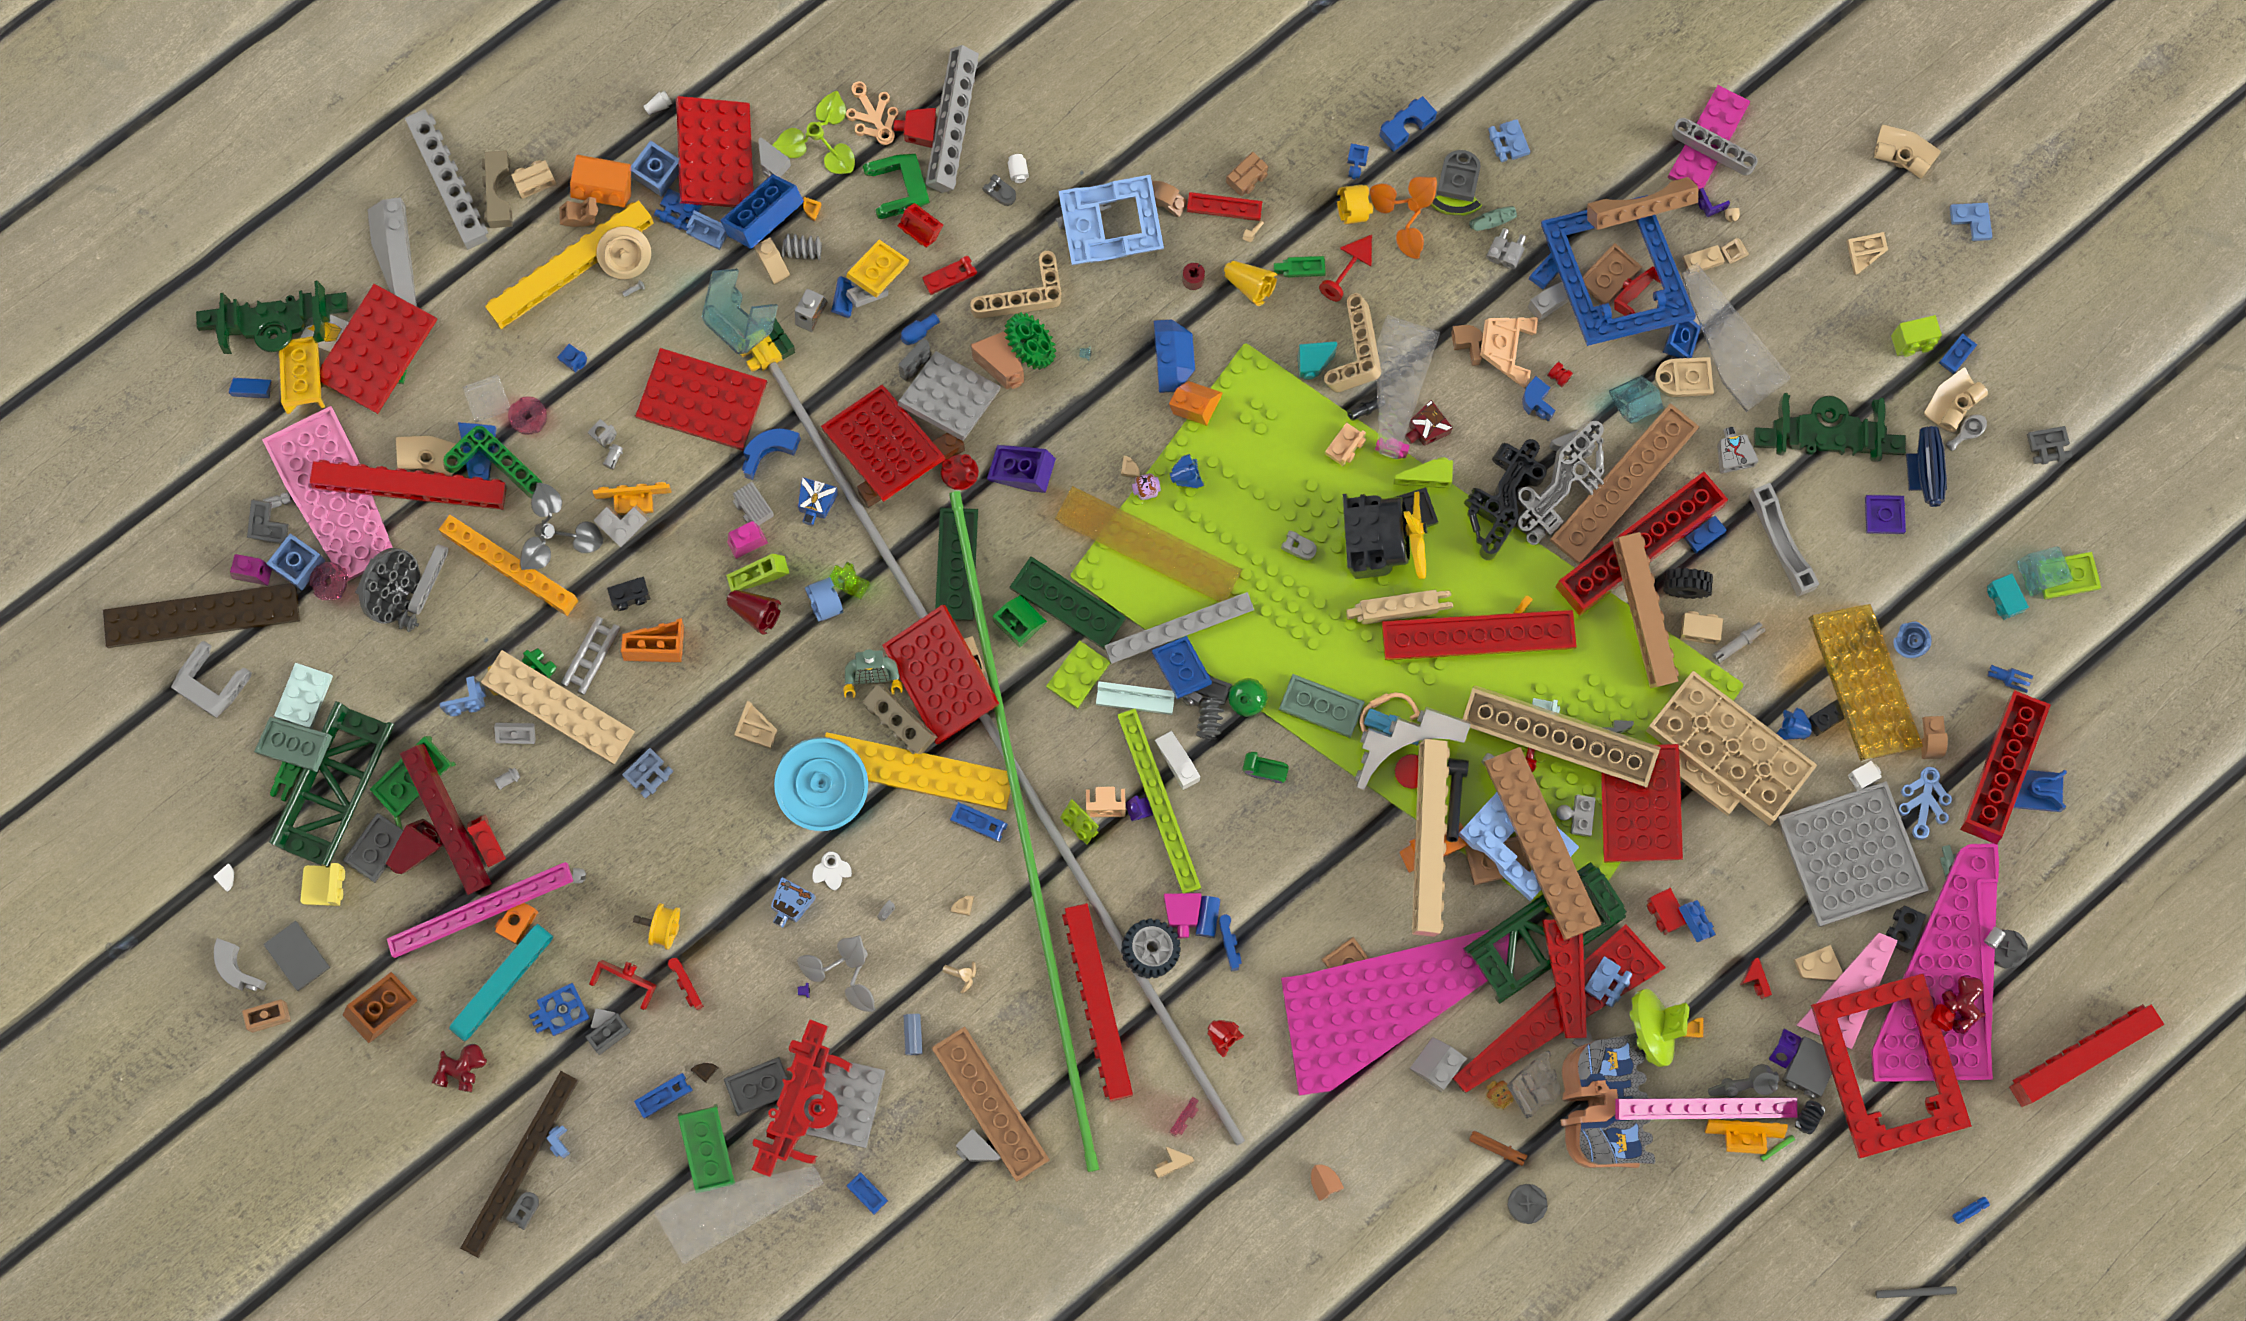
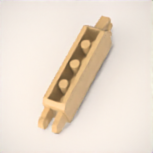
[1346,590,1453,624]

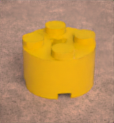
[1337,184,1373,224]

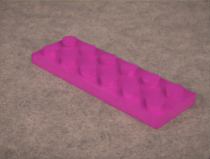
[1667,85,1751,191]

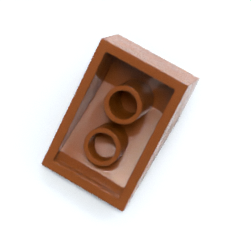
[343,972,418,1043]

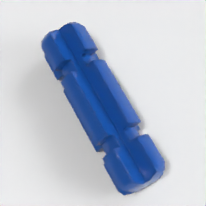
[1952,1197,1990,1224]

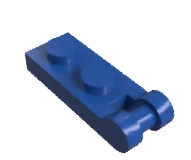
[950,802,1008,842]
[1219,914,1242,972]
[634,1073,693,1119]

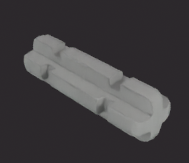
[263,492,292,508]

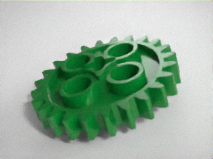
[1004,312,1056,370]

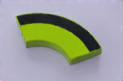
[1431,195,1482,216]

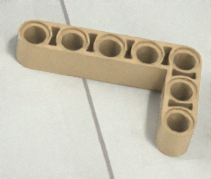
[970,251,1061,319]
[1324,293,1381,392]

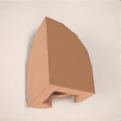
[1311,1164,1344,1201]

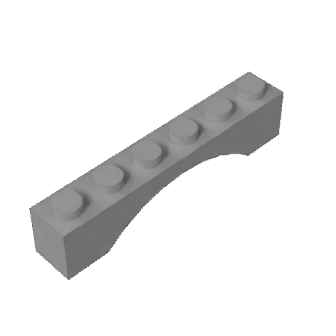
[1749,483,1819,597]

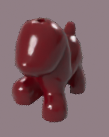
[1941,976,1986,1034]
[432,1044,487,1093]

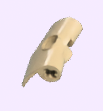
[1874,125,1941,179]
[1924,368,1988,432]
[396,436,463,476]

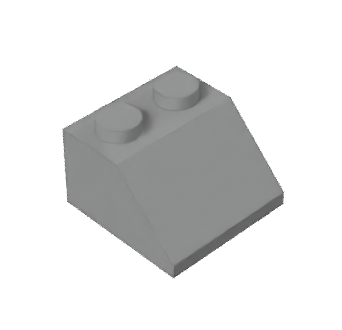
[1410,1037,1467,1092]

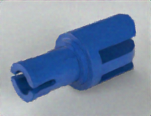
[901,313,940,345]
[1987,665,2034,693]

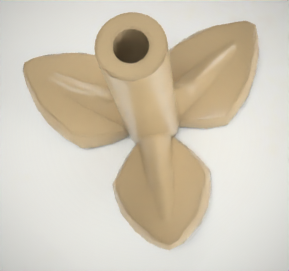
[943,961,976,994]

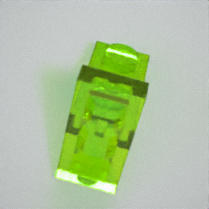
[829,562,870,600]

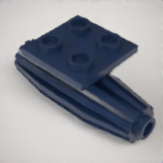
[1906,426,1947,507]

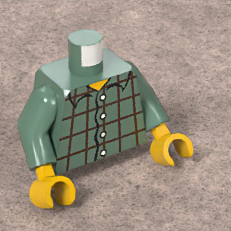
[843,649,903,698]

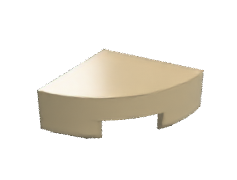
[1121,456,1140,478]
[951,896,974,916]

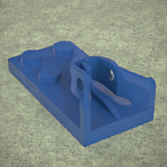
[2013,770,2067,812]

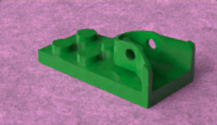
[369,736,456,818]
[678,1104,735,1194]

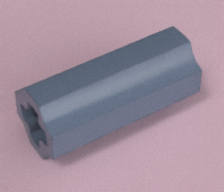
[903,1014,923,1056]

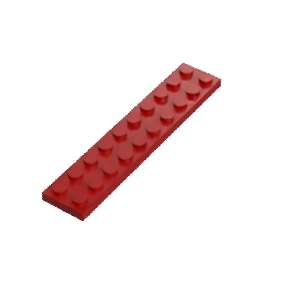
[1382,610,1577,660]

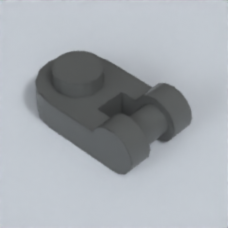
[982,174,1016,206]
[507,1192,539,1230]

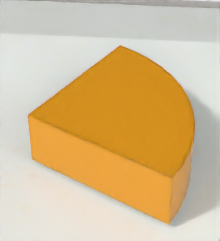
[803,197,822,221]
[1513,595,1533,614]
[1682,1018,1703,1038]

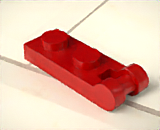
[922,256,977,296]
[668,958,704,1010]

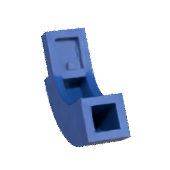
[742,429,801,480]

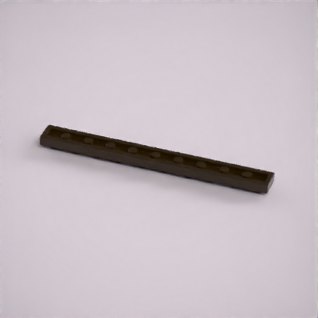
[460,1071,579,1258]

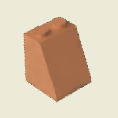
[971,331,1024,389]

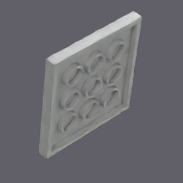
[898,351,1001,441]
[804,1062,886,1148]

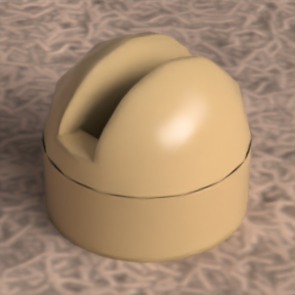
[1724,208,1740,222]

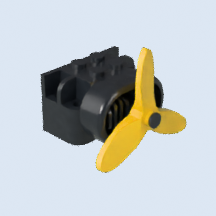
[1343,491,1428,579]

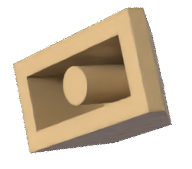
[754,238,790,284]

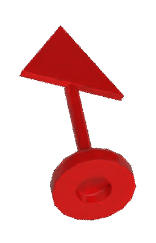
[1319,234,1372,302]

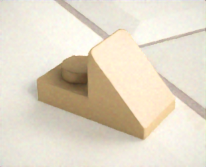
[1154,1147,1194,1179]

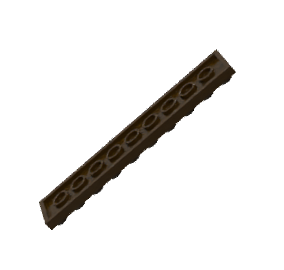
[103,583,300,648]

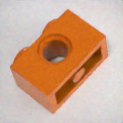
[495,903,538,946]

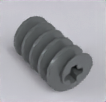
[1196,697,1225,740]

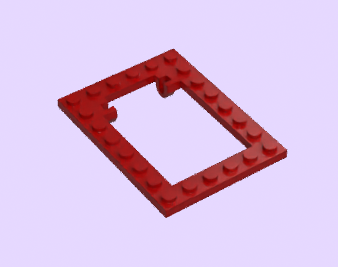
[1811,974,1972,1159]

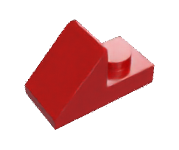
[1740,958,1772,1000]

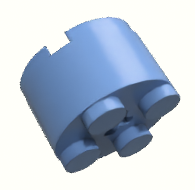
[805,577,843,622]

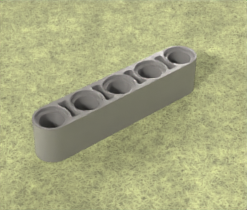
[1672,118,1758,175]

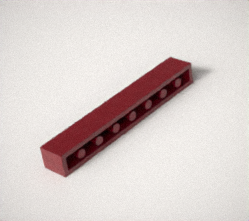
[400,744,492,895]

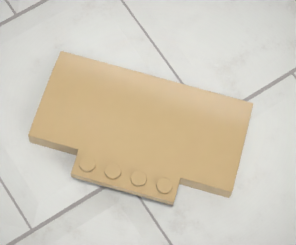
[1646,671,1817,826]

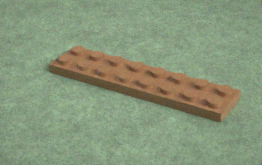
[932,1027,1050,1182]

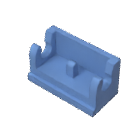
[686,210,728,250]

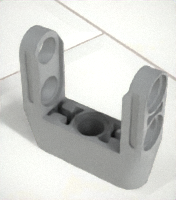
[171,641,252,718]

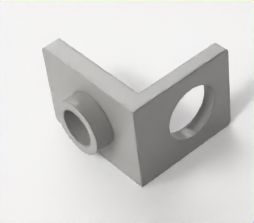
[588,419,617,447]

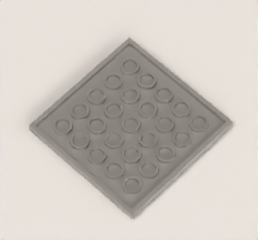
[1777,781,1929,927]

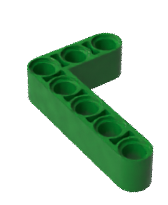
[443,426,542,499]

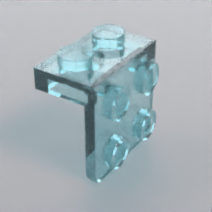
[2017,546,2073,596]

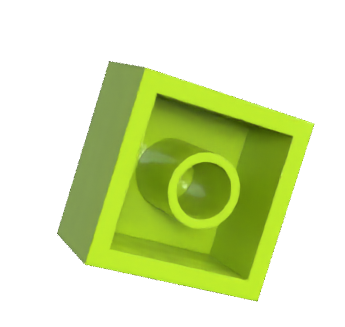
[1891,315,1942,357]

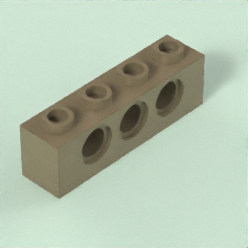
[863,684,937,754]

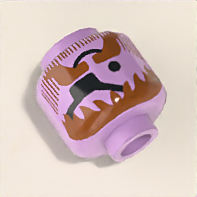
[1132,473,1161,500]

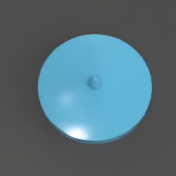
[774,737,868,831]

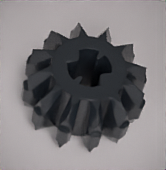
[1795,1100,1825,1135]

